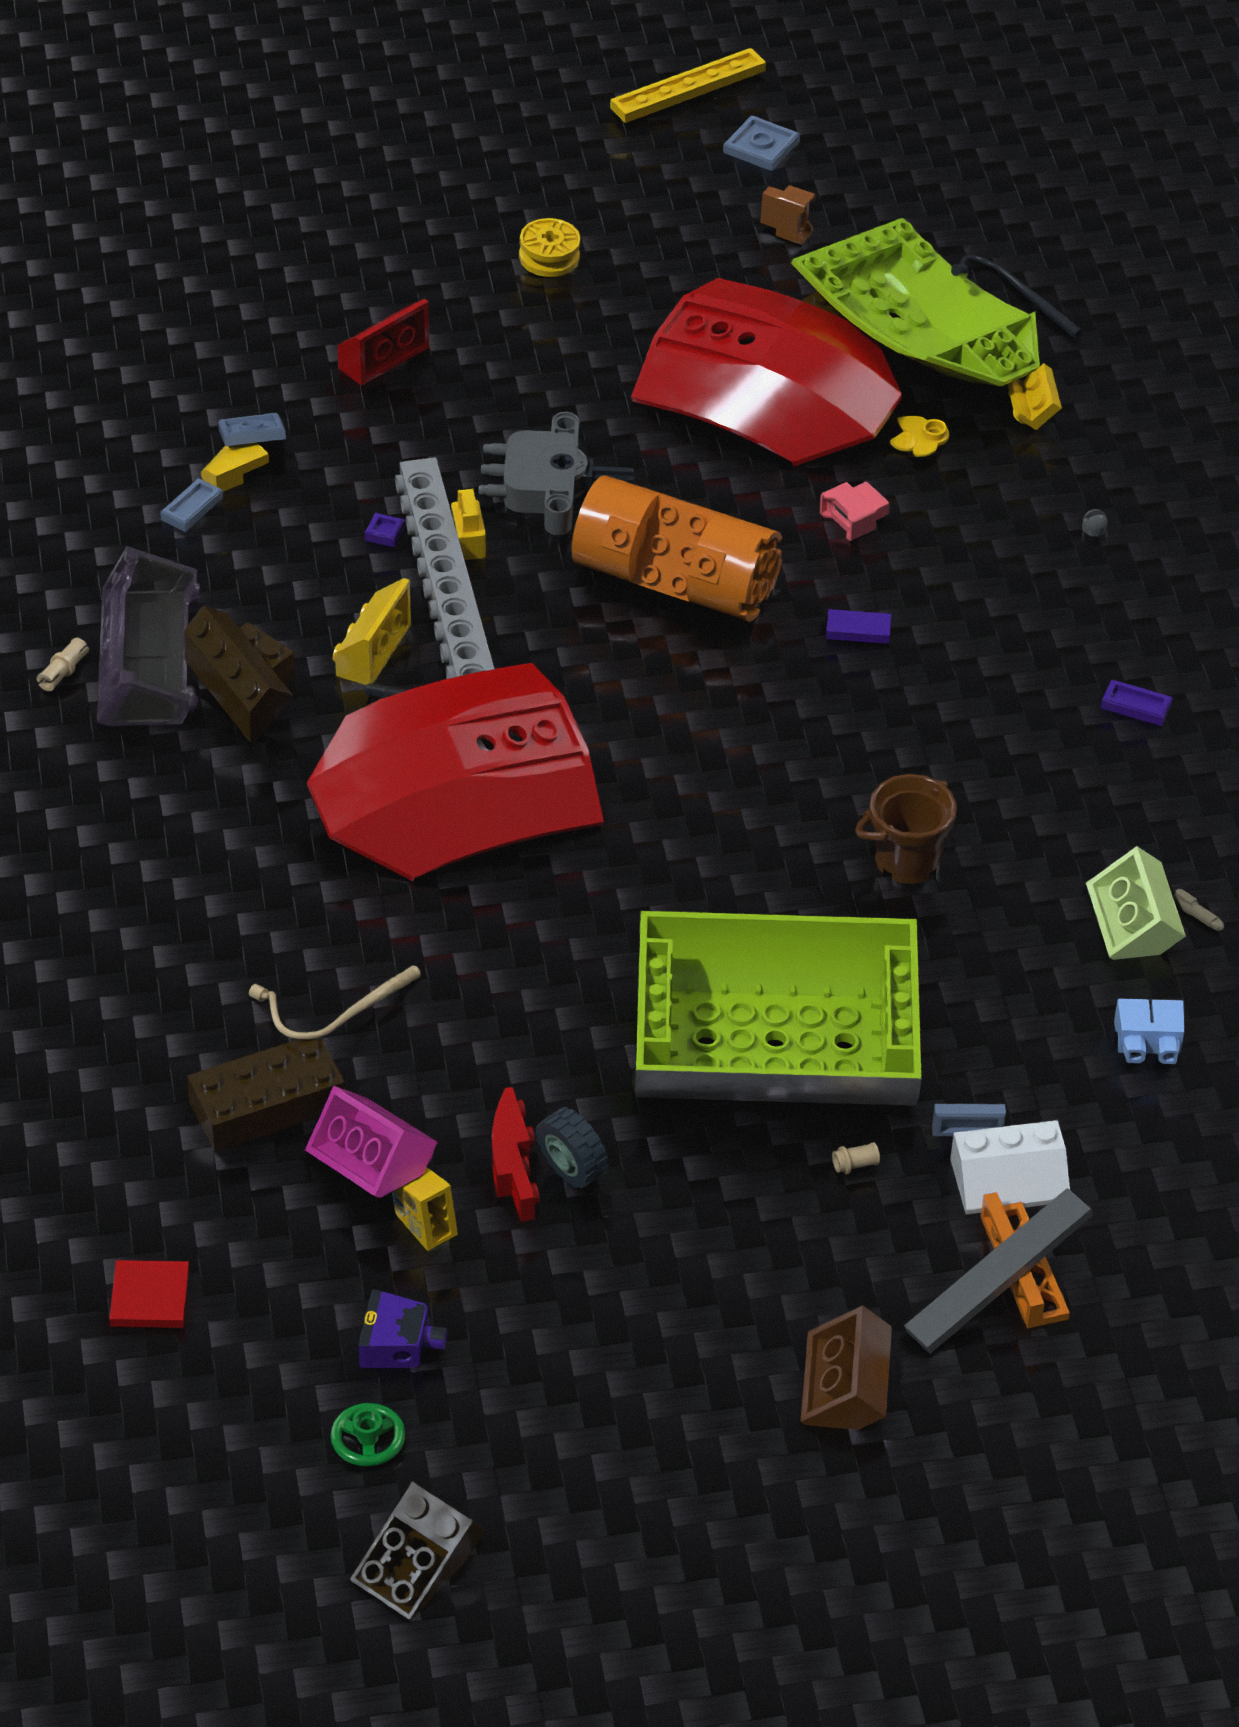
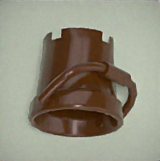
[855,774,957,884]

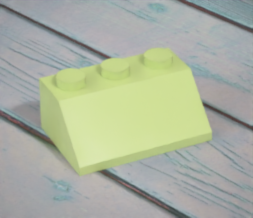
[1086,846,1186,960]

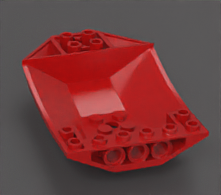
[631,278,903,466]
[307,663,604,881]

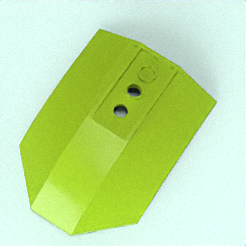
[791,218,1040,386]

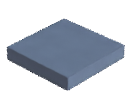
[723,115,800,171]
[218,413,286,446]

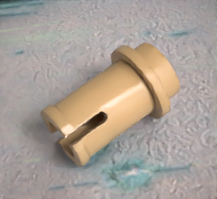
[832,1142,880,1174]

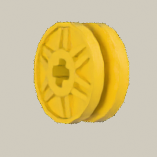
[519,218,581,277]

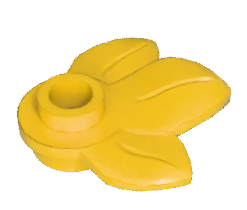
[890,416,949,457]

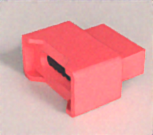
[820,481,890,541]

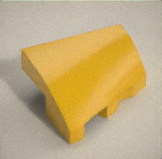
[201,442,269,492]

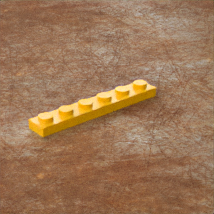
[610,48,766,123]

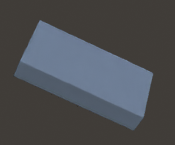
[161,478,223,532]
[932,1104,1006,1136]

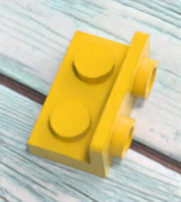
[1007,363,1062,430]

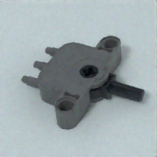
[479,412,635,535]

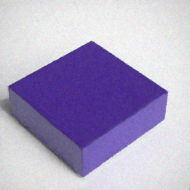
[365,513,405,547]

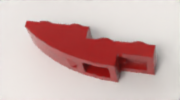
[492,1087,540,1222]

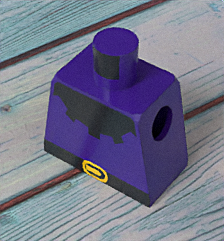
[359,1289,447,1368]

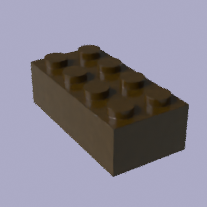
[187,1037,345,1152]

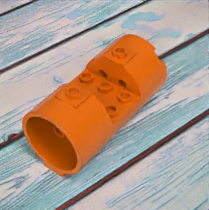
[572,475,782,622]

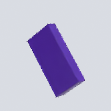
[826,609,891,644]
[1101,680,1173,726]

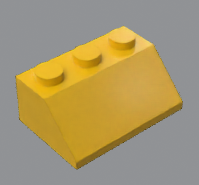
[332,578,411,685]

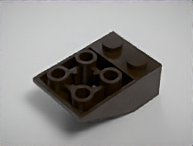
[350,1482,486,1621]

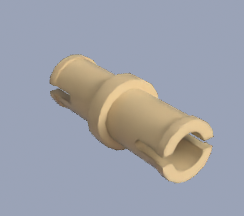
[37,638,89,691]

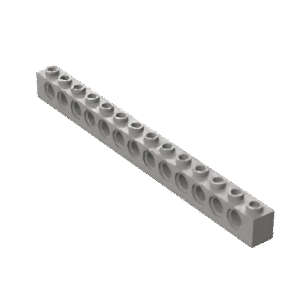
[395,457,514,751]

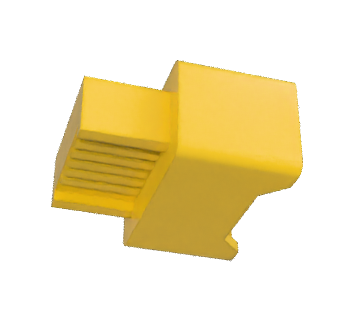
[451,489,486,560]

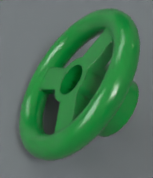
[331,1403,405,1467]

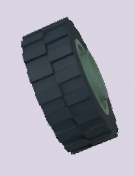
[536,1107,609,1189]

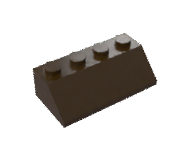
[184,606,293,744]

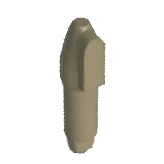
[1173,889,1224,931]

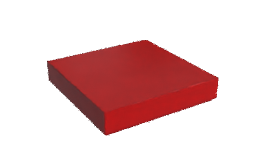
[110,1260,189,1328]

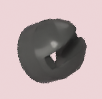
[1082,509,1108,536]

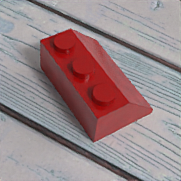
[338,299,429,386]

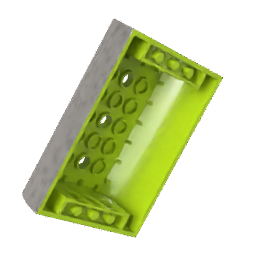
[635,911,921,1106]

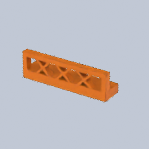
[980,1192,1070,1328]

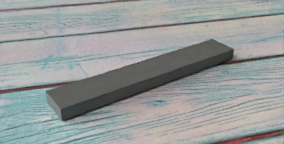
[904,1188,1093,1354]

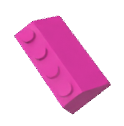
[305,1086,437,1198]

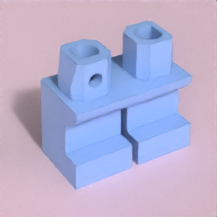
[1114,999,1184,1064]

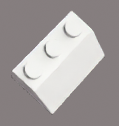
[951,1120,1070,1214]

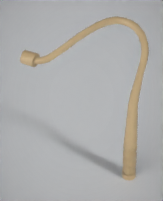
[249,966,420,1040]

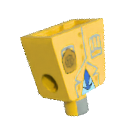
[392,1167,458,1251]

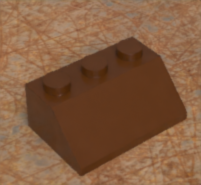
[801,1305,892,1430]

